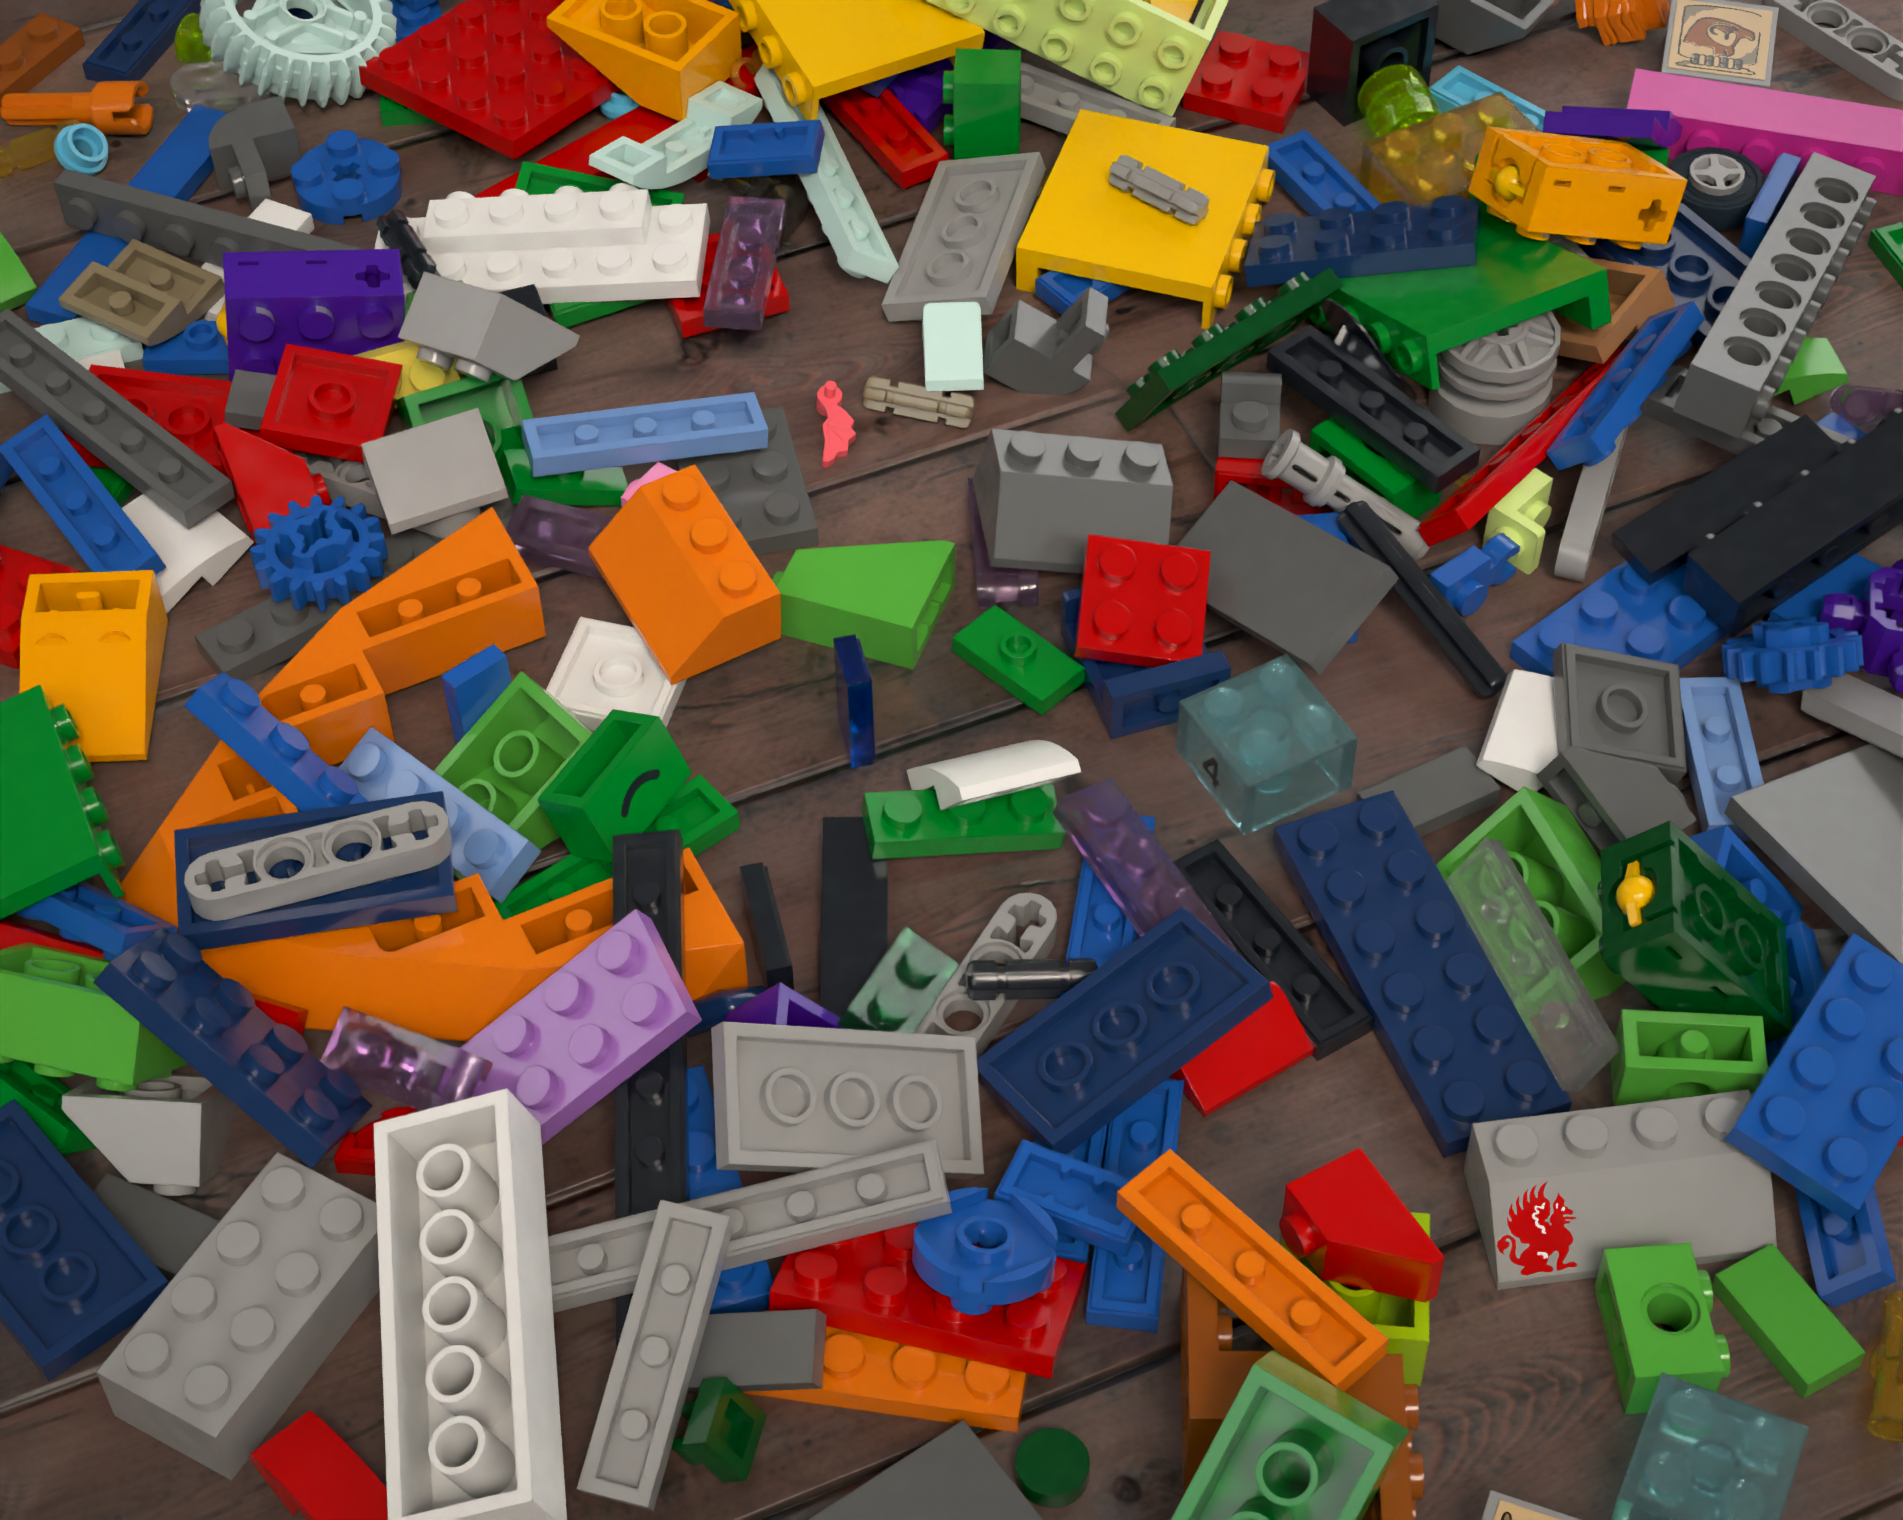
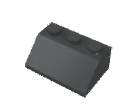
[1435,0,1560,55]
[972,428,1173,574]

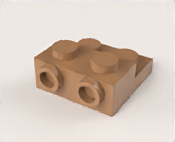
[1551,256,1676,364]

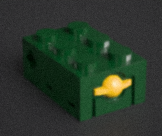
[1598,820,1792,1043]

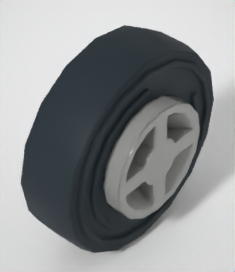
[1668,147,1764,231]

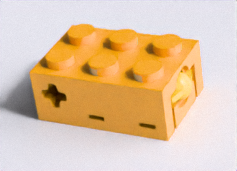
[1468,126,1688,249]

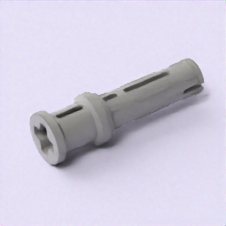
[1261,429,1430,562]

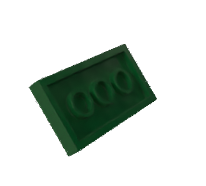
[1115,267,1343,432]

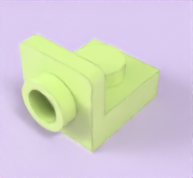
[1482,468,1553,575]

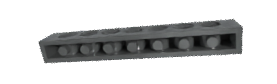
[1672,152,1877,439]

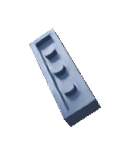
[522,392,768,477]
[339,726,542,903]

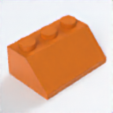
[588,464,782,685]

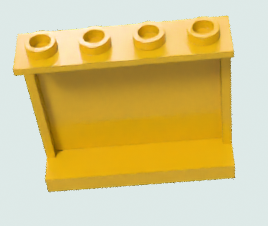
[728,0,985,120]
[1016,109,1276,329]

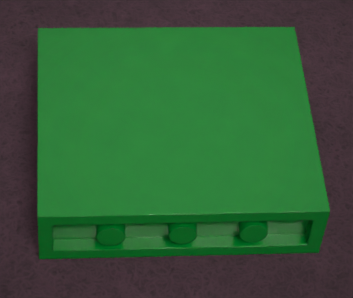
[1309,215,1611,390]
[0,685,125,919]

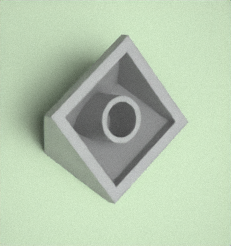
[361,408,509,534]

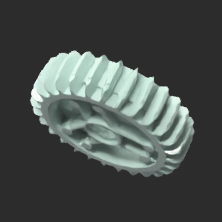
[199,0,397,108]

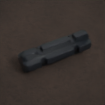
[376,209,441,290]
[965,958,1098,1001]

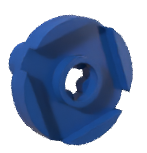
[291,130,403,225]
[912,1187,1057,1315]

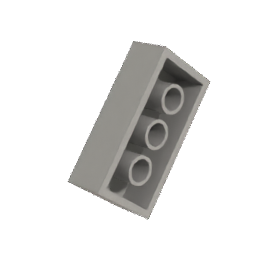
[96,1152,380,1481]

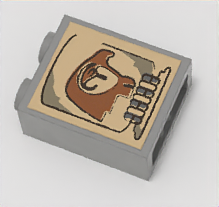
[1659,0,1779,89]

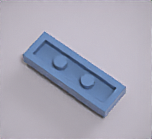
[1680,677,1764,841]

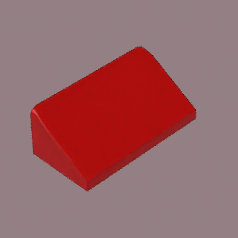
[1170,981,1314,1117]

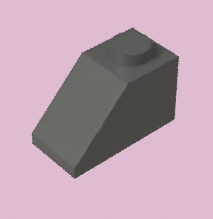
[1536,746,1697,859]

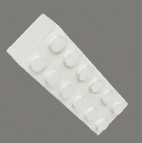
[374,1088,567,1520]

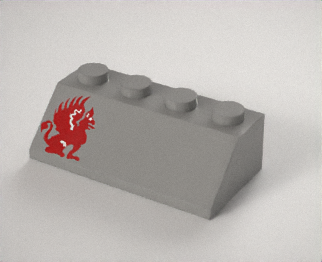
[1463,1090,1777,1290]

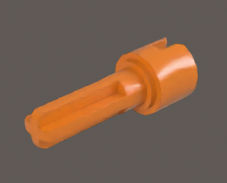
[0,80,154,135]

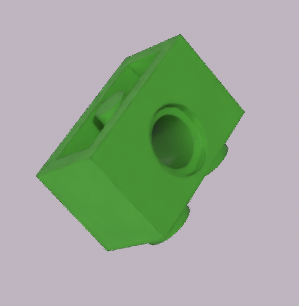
[1610,1009,1768,1106]
[1594,1243,1730,1415]

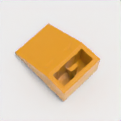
[19,570,168,762]

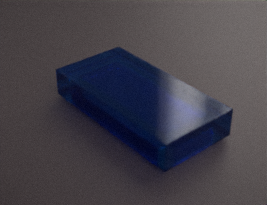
[833,634,876,768]

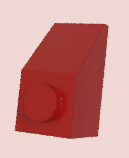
[213,423,332,546]
[1279,1147,1445,1303]

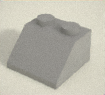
[398,272,580,383]

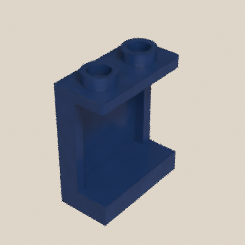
[1061,587,1231,739]

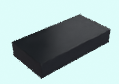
[740,862,794,990]

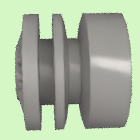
[1428,311,1561,445]

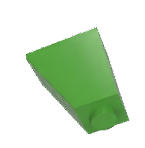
[772,540,956,670]

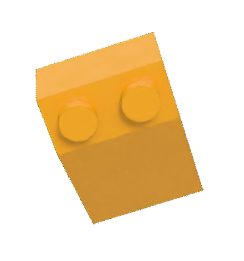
[546,0,742,121]

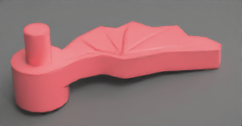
[816,381,856,468]

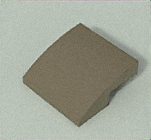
[58,239,225,346]

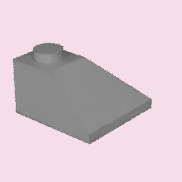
[62,1073,236,1196]

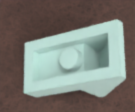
[922,302,984,391]

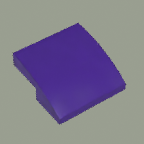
[1542,106,1682,147]

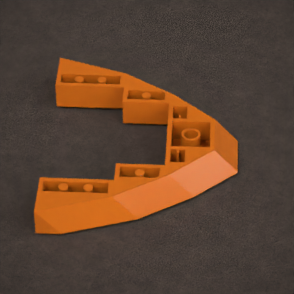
[119,507,748,1042]

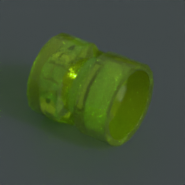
[1358,64,1450,167]

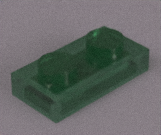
[837,926,960,1033]

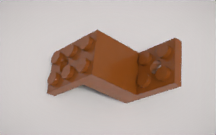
[1180,1267,1424,1520]

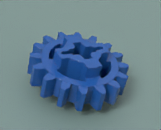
[250,495,388,611]
[1721,616,1864,694]

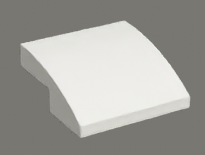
[122,494,254,614]
[1476,669,1558,792]
[907,740,1081,810]

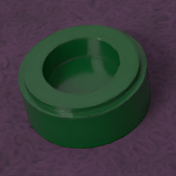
[1015,1428,1090,1508]

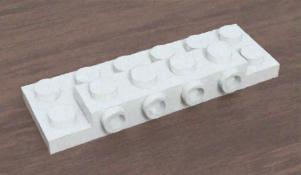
[374,183,710,311]

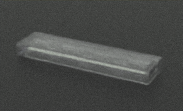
[1445,838,1621,1092]

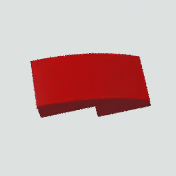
[248,1410,388,1520]

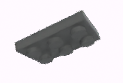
[675,406,819,556]

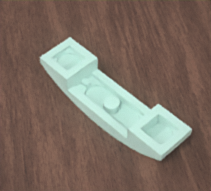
[589,80,763,189]

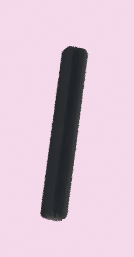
[1337,500,1508,700]

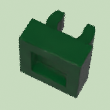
[671,1377,767,1483]

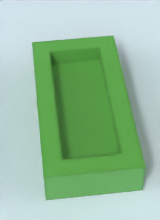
[1712,1243,1866,1399]

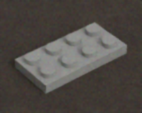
[881,152,1046,322]
[711,1022,984,1179]

